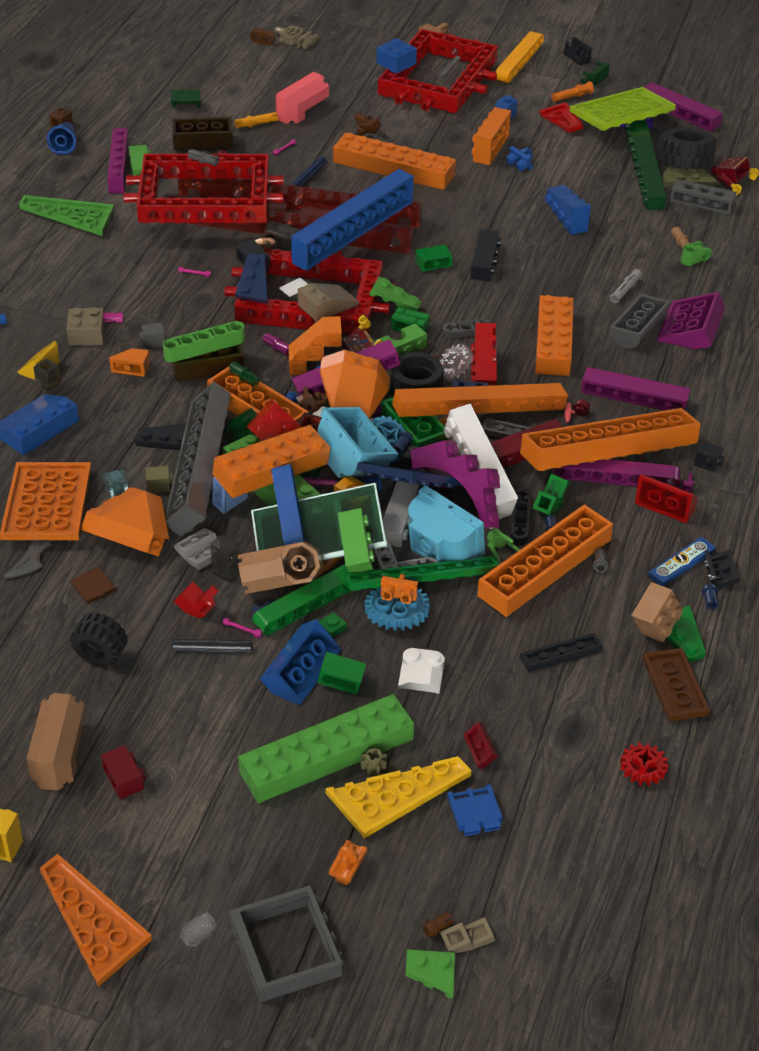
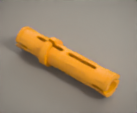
[234,112,278,129]

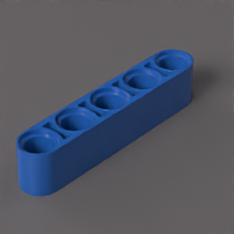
[271,464,306,546]

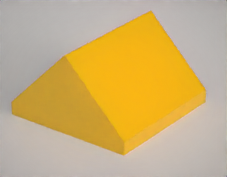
[17,341,60,382]

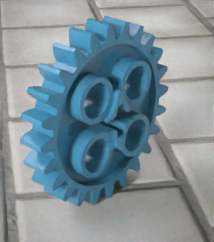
[365,588,430,631]

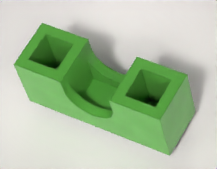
[374,324,427,357]

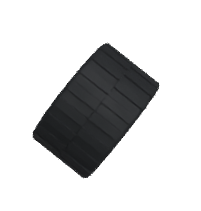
[390,352,444,397]

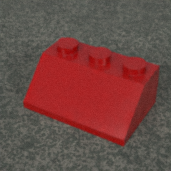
[635,474,698,524]

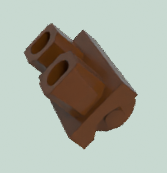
[296,386,328,418]

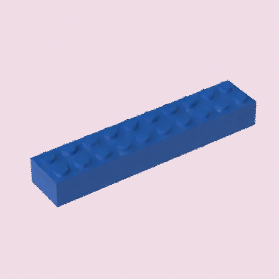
[291,169,414,271]

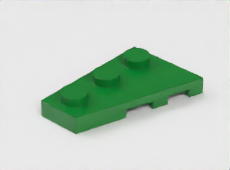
[666,605,706,663]

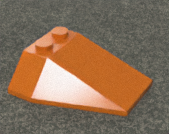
[320,350,390,419]

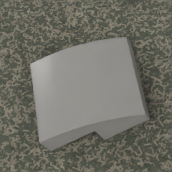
[174,528,230,570]

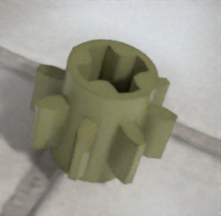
[361,748,387,775]

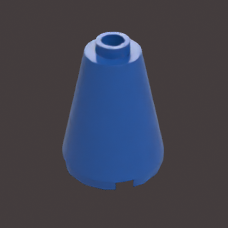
[46,122,76,155]

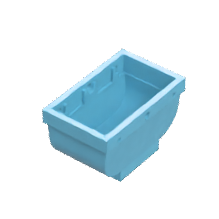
[318,407,398,478]
[408,485,485,563]

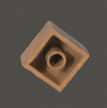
[631,582,683,643]

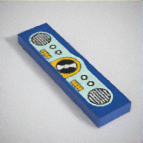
[648,537,716,586]

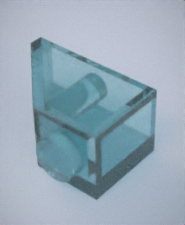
[101,469,128,498]

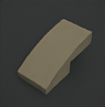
[440,917,496,953]

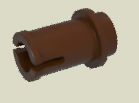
[422,912,454,938]

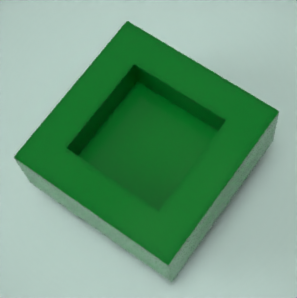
[318,612,347,637]

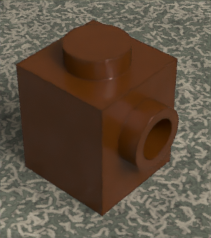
[49,107,73,128]

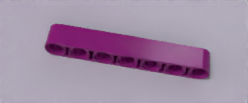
[552,459,681,488]

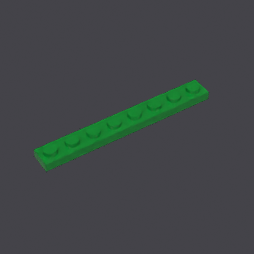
[343,556,499,591]

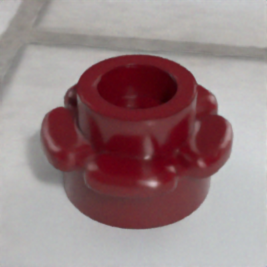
[573,399,590,416]

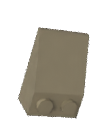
[298,283,359,321]

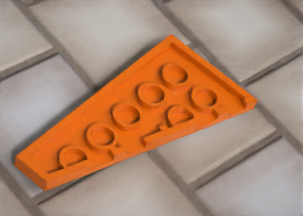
[40,854,152,987]

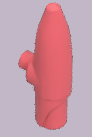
[564,402,575,423]

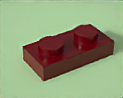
[463,721,498,769]

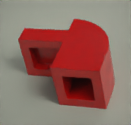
[173,582,219,618]

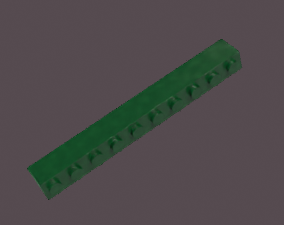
[624,118,666,210]

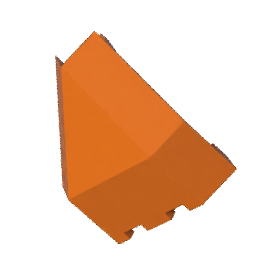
[288,317,341,375]
[80,487,169,557]

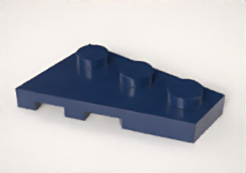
[235,252,268,304]

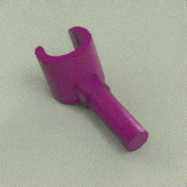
[682,473,694,491]

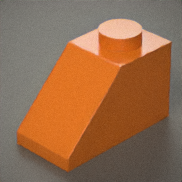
[110,348,150,377]

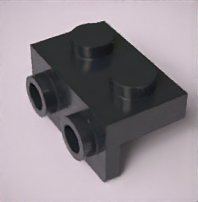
[703,549,740,590]

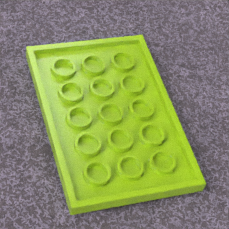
[570,87,675,130]

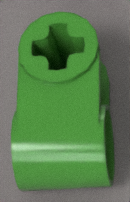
[680,241,712,266]

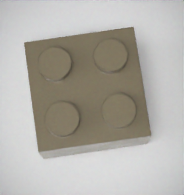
[66,307,105,346]

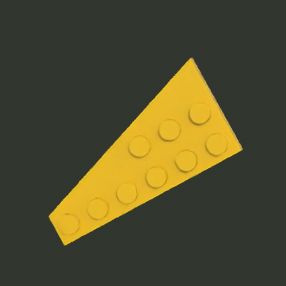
[326,756,472,838]

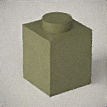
[145,466,173,494]

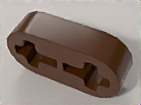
[250,28,276,45]

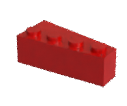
[470,323,497,386]

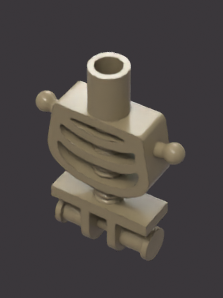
[275,25,319,49]

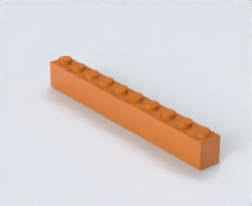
[392,383,568,417]

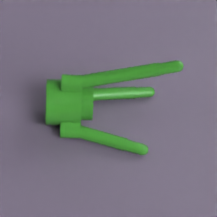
[487,528,520,565]

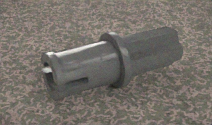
[188,149,219,166]

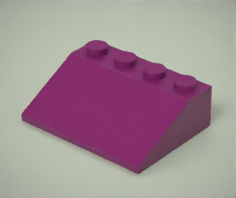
[657,292,725,349]

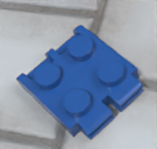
[447,784,503,836]

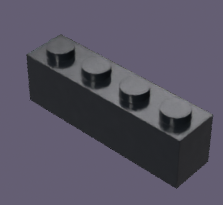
[471,229,502,281]

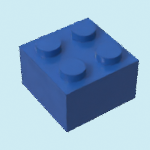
[376,38,417,73]

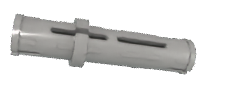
[610,269,642,303]

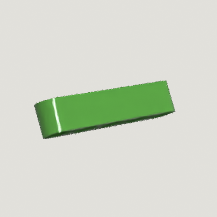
[163,321,245,362]

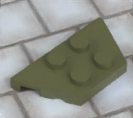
[661,166,717,187]

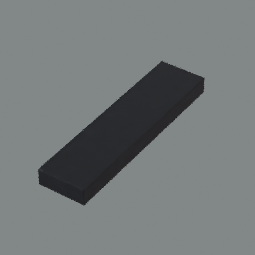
[520,633,603,673]

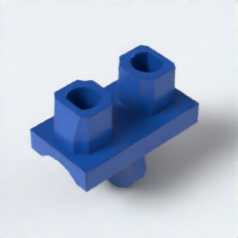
[506,146,533,172]

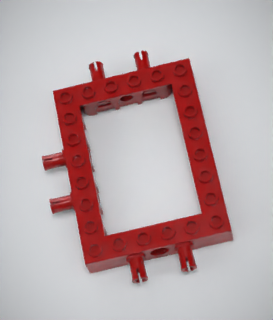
[378,29,498,113]
[123,151,284,224]
[224,248,395,335]

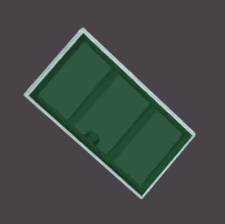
[251,483,387,560]

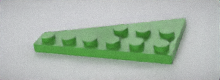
[19,195,115,236]

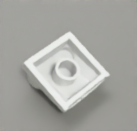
[398,648,445,694]

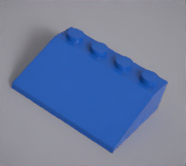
[0,394,79,456]

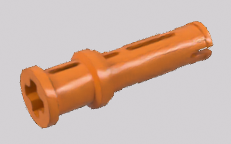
[551,81,594,102]

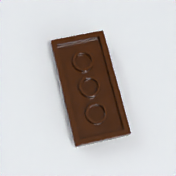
[642,648,710,722]

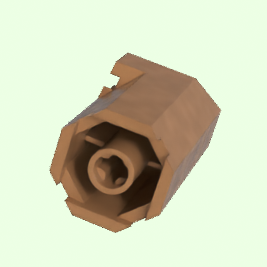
[238,542,324,594]
[26,693,86,790]

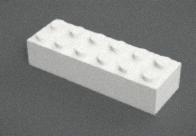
[444,404,518,519]

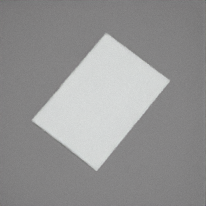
[279,278,307,297]

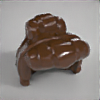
[355,112,381,136]

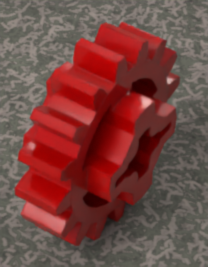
[620,742,668,786]

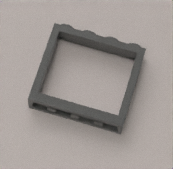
[229,886,345,1003]

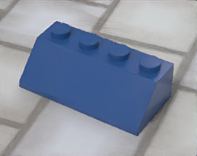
[260,619,342,705]

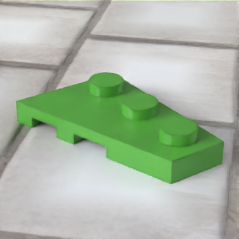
[369,276,421,311]

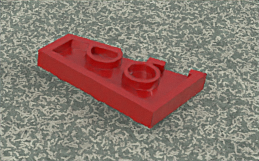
[539,102,583,133]

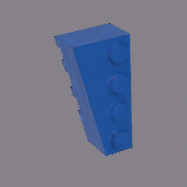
[545,185,591,235]

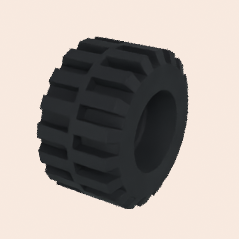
[70,612,128,667]

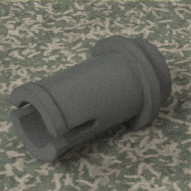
[593,548,608,573]

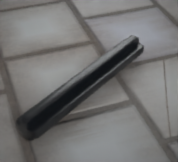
[172,639,253,653]

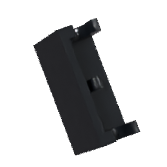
[563,37,592,65]

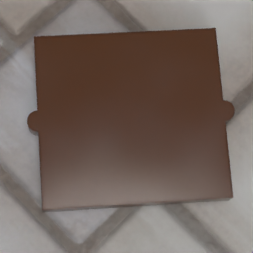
[70,567,116,604]

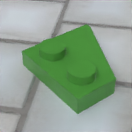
[406,949,455,999]

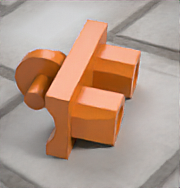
[381,574,418,604]
[329,840,367,885]

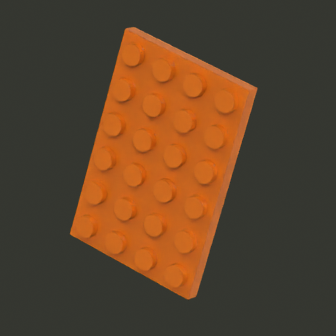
[0,462,91,541]

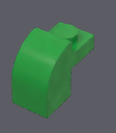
[533,474,570,515]

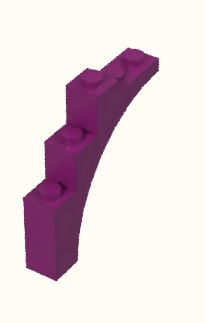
[410,440,500,529]

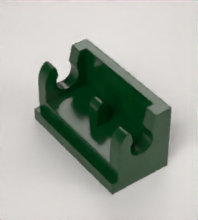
[580,62,610,87]
[171,90,201,108]
[224,407,257,443]

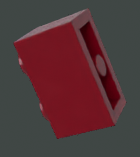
[101,745,146,800]

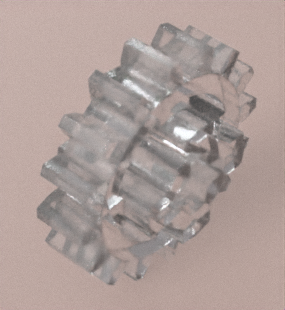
[440,343,474,379]

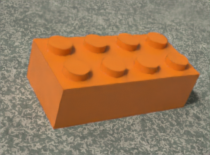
[472,107,511,165]

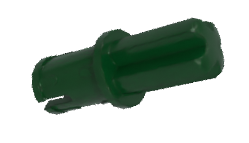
[229,362,260,386]

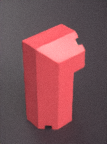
[275,72,329,124]

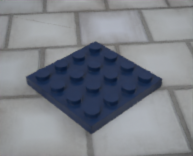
[356,462,463,489]

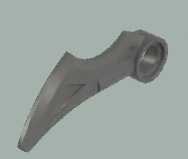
[4,540,52,579]

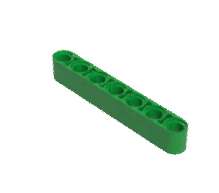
[252,564,374,635]

